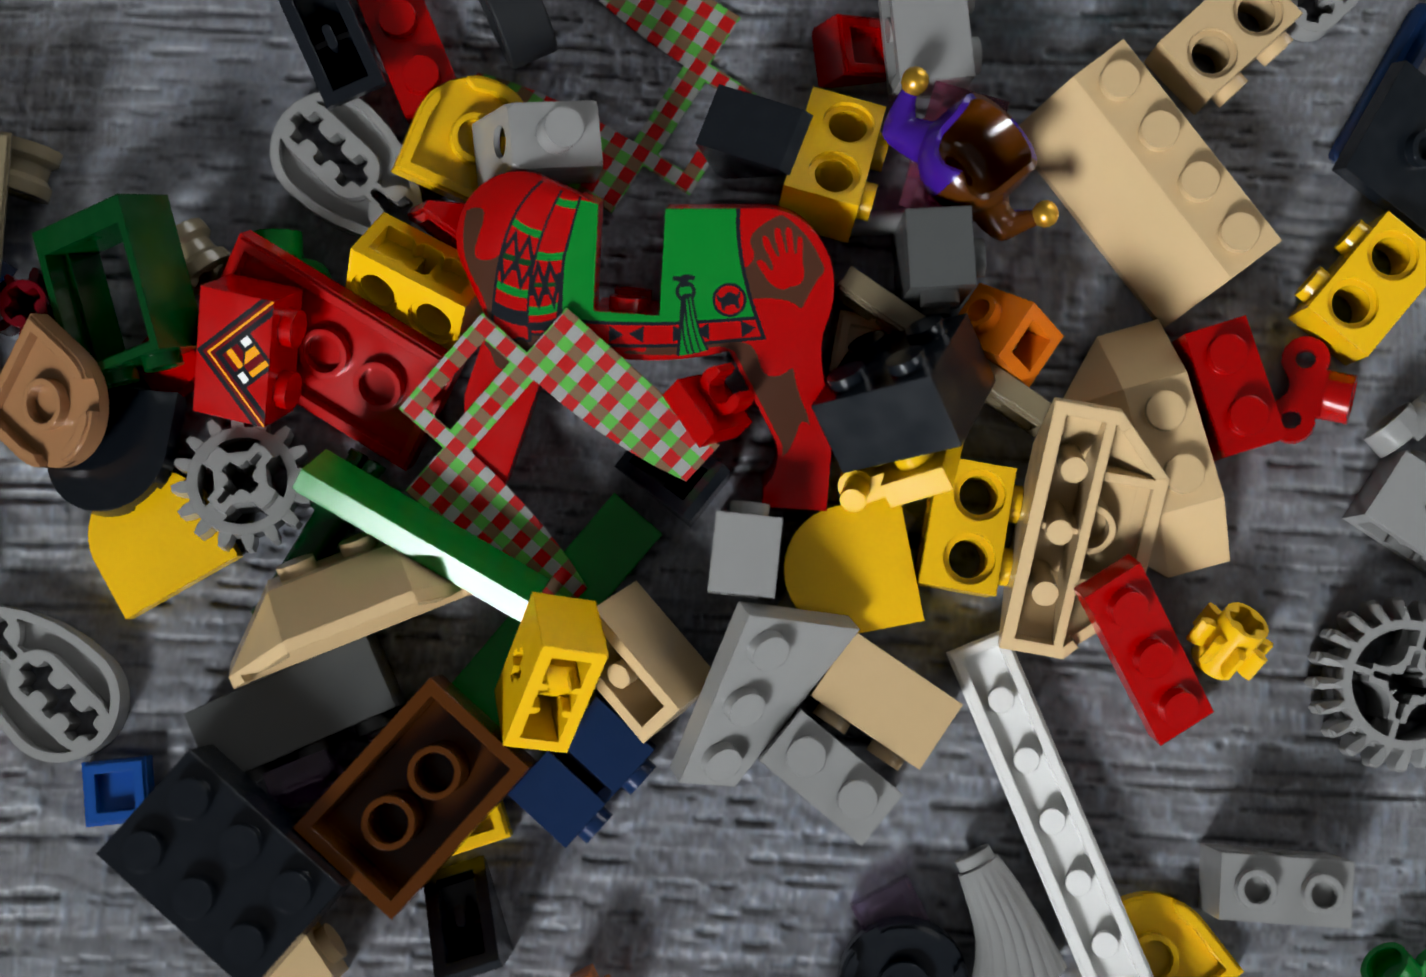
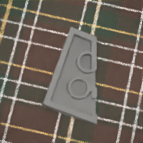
[670,601,860,787]

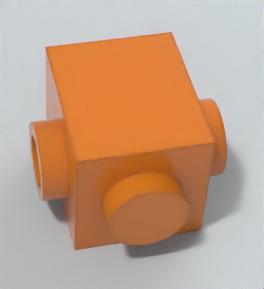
[957,283,1064,387]

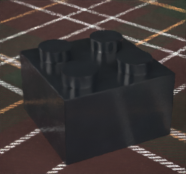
[811,313,996,473]

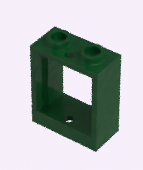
[32,194,199,389]

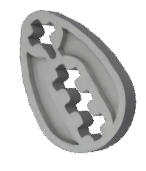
[270,92,427,238]
[0,605,130,763]

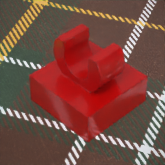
[662,363,755,448]

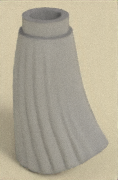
[955,844,1067,977]

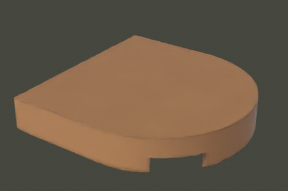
[0,313,109,469]

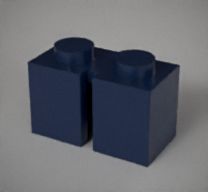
[508,694,656,848]

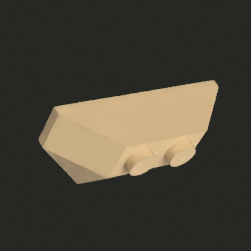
[1063,319,1230,578]
[998,397,1170,659]
[229,532,473,689]

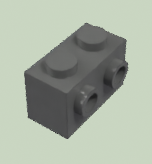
[892,205,986,319]

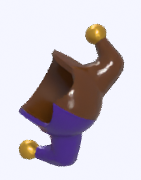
[882,66,1059,241]

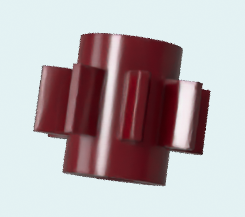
[0,267,55,337]

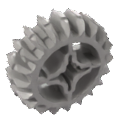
[1304,597,1426,772]

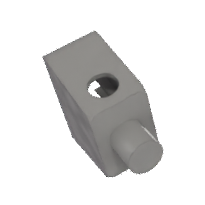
[472,100,603,187]

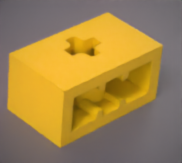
[494,592,609,753]

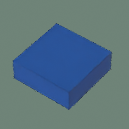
[81,755,155,827]

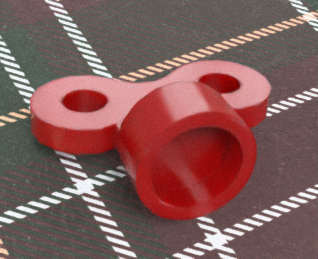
[1276,336,1358,444]

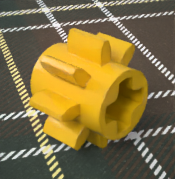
[1186,602,1273,681]

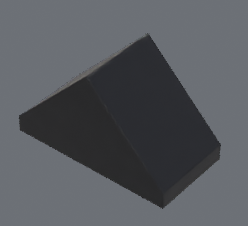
[278,0,387,110]
[696,84,813,180]
[615,450,731,528]
[424,855,513,977]

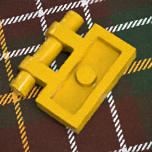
[837,443,964,512]

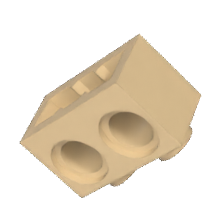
[1144,0,1303,115]

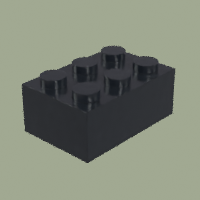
[96,744,352,977]

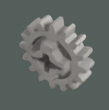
[171,419,312,554]

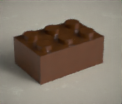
[293,675,537,920]

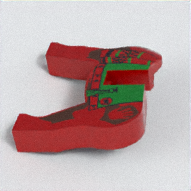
[456,170,834,511]

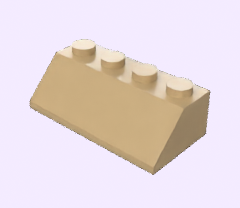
[1019,39,1282,329]

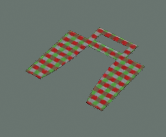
[476,0,757,213]
[398,308,720,599]

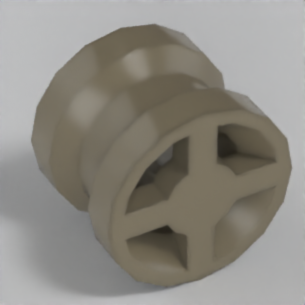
[8,136,63,204]
[176,218,230,296]

